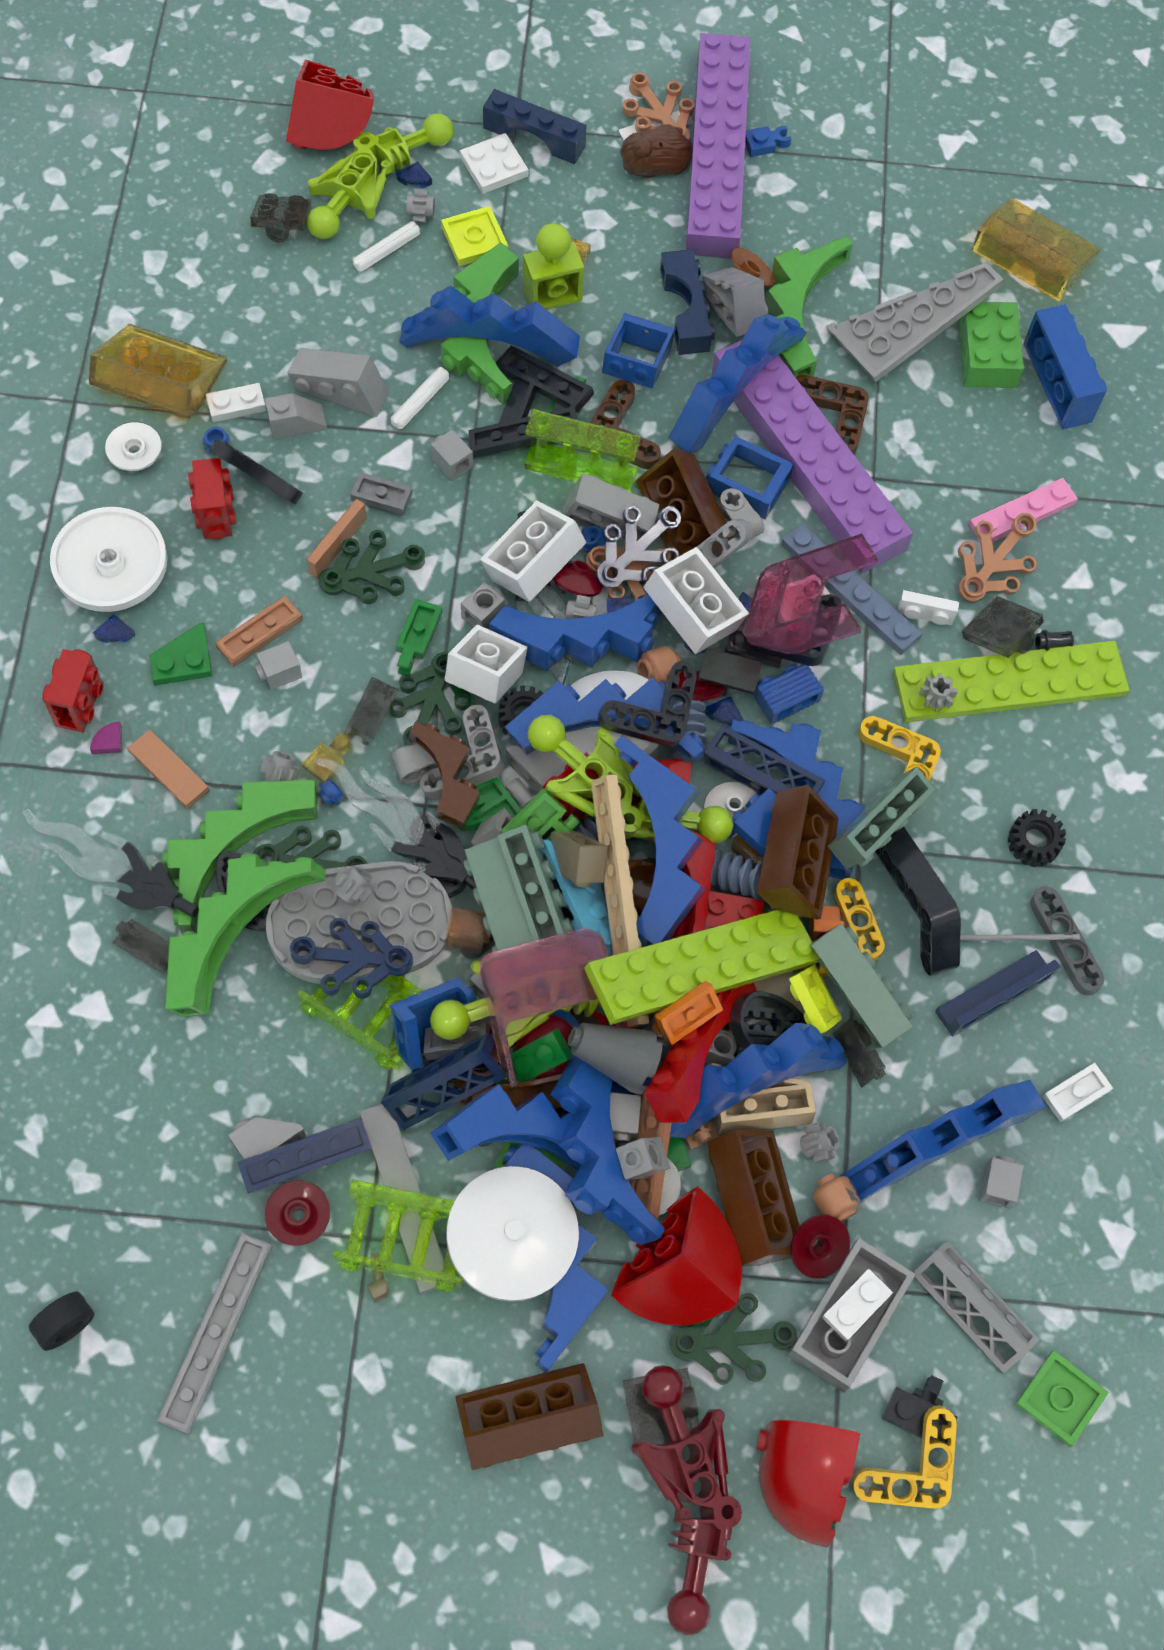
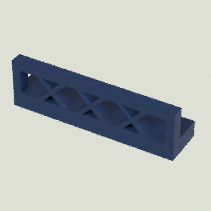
[704,725,825,795]
[935,950,1060,1037]
[381,1033,506,1130]
[237,1117,372,1193]

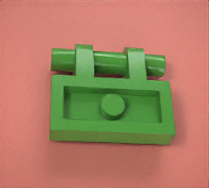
[501,788,580,858]

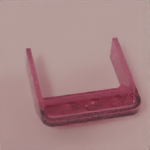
[743,533,878,654]
[479,928,628,1087]

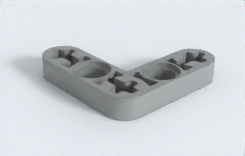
[697,519,752,581]
[420,705,505,800]

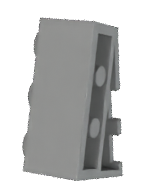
[703,267,768,337]
[287,348,389,417]
[560,473,660,540]

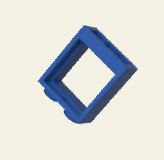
[602,313,675,389]
[706,436,794,520]

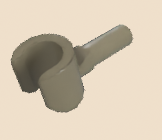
[367,1253,389,1302]

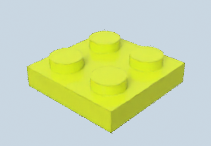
[441,206,508,266]
[789,964,843,1033]

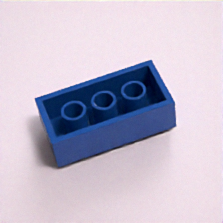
[1023,304,1107,430]

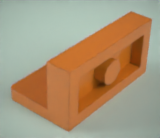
[652,981,723,1045]

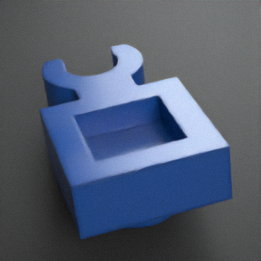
[745,126,792,157]

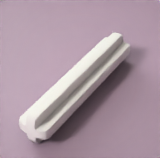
[352,221,420,272]
[391,367,449,430]

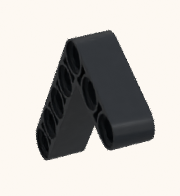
[875,827,961,976]

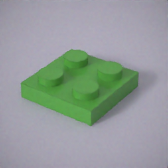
[1014,1350,1109,1448]

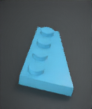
[541,840,613,959]

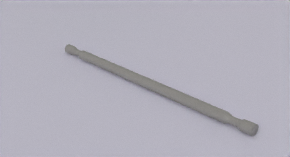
[960,934,1080,941]

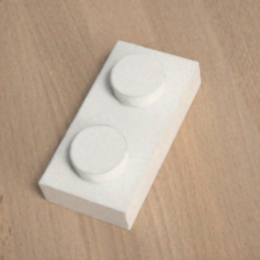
[206,383,266,422]
[897,590,959,625]
[1042,1063,1114,1123]
[822,1269,893,1341]

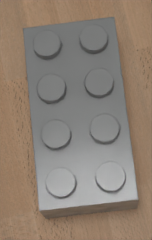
[787,1238,916,1393]

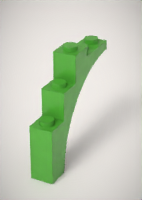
[766,236,853,378]
[441,242,519,405]
[162,780,317,934]
[165,853,326,1017]

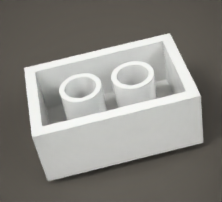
[480,500,586,602]
[643,547,749,655]

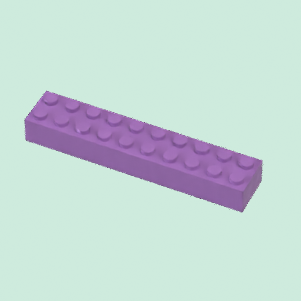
[686,33,751,258]
[712,339,913,574]

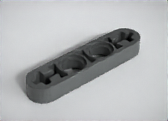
[1030,886,1104,995]

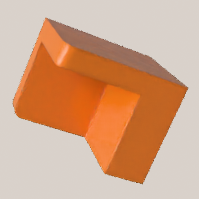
[810,906,844,941]

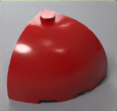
[286,59,374,150]
[611,1186,742,1325]
[756,1420,860,1547]

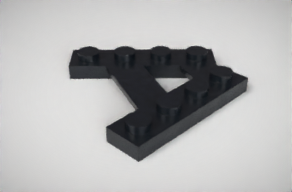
[469,345,594,458]

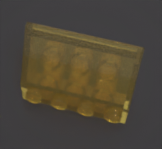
[972,198,1100,302]
[89,323,227,419]

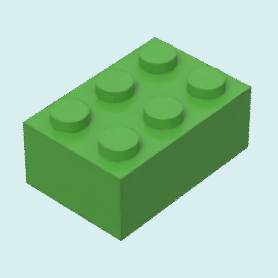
[958,302,1024,388]

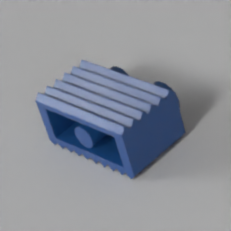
[754,664,824,724]

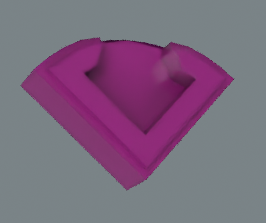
[90,721,122,754]

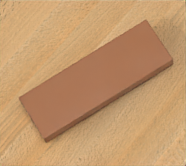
[307,499,367,579]
[215,596,303,667]
[127,729,210,810]

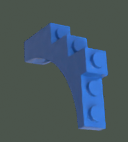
[400,286,580,367]
[668,315,807,453]
[489,593,663,671]
[505,677,704,764]
[728,720,866,880]
[670,1023,848,1138]
[550,1055,665,1245]
[430,1084,581,1171]

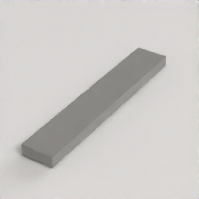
[360,1104,451,1295]
[157,1233,273,1435]

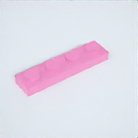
[968,478,1078,542]

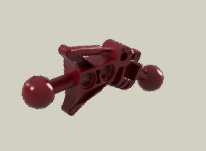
[631,1365,742,1636]

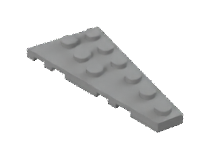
[826,262,1004,383]

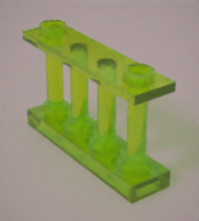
[525,409,642,493]
[297,976,423,1072]
[332,1179,464,1292]

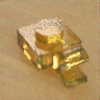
[302,732,352,783]

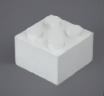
[445,625,527,704]

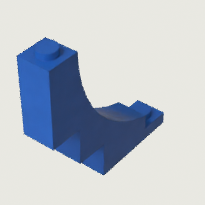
[614,735,706,946]
[840,1080,1046,1203]
[503,1144,609,1373]

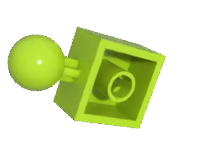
[523,223,584,310]

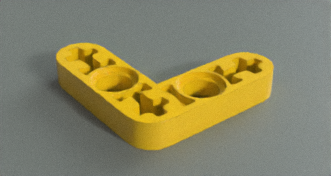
[858,716,941,816]
[799,878,885,978]
[851,1405,957,1509]

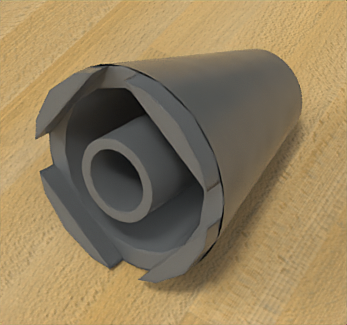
[568,1023,663,1095]

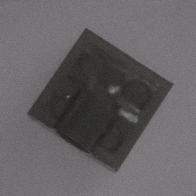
[250,193,311,243]
[962,596,1044,658]
[622,1368,699,1445]

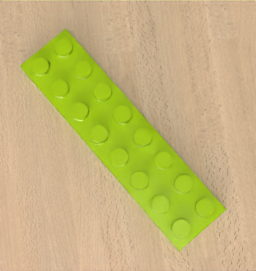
[893,641,1130,723]
[584,910,820,1025]

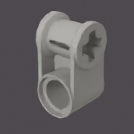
[719,488,764,539]
[392,743,438,784]

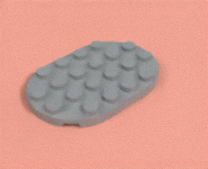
[266,861,452,984]

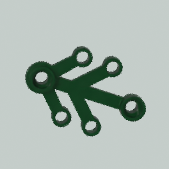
[319,530,425,604]
[389,652,471,746]
[253,826,367,869]
[670,1293,797,1385]

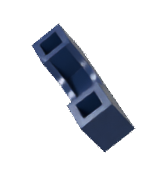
[483,89,587,164]
[660,249,715,355]

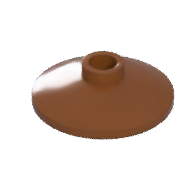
[731,247,775,288]

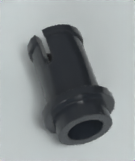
[1035,630,1074,651]

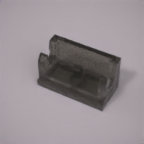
[344,677,398,745]

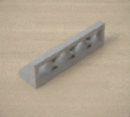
[913,1241,1040,1373]

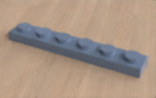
[781,524,922,655]

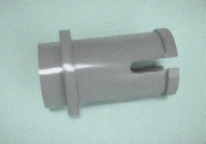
[506,778,536,810]

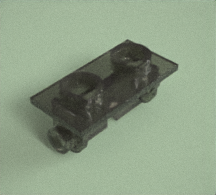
[112,918,170,974]
[832,1019,886,1088]

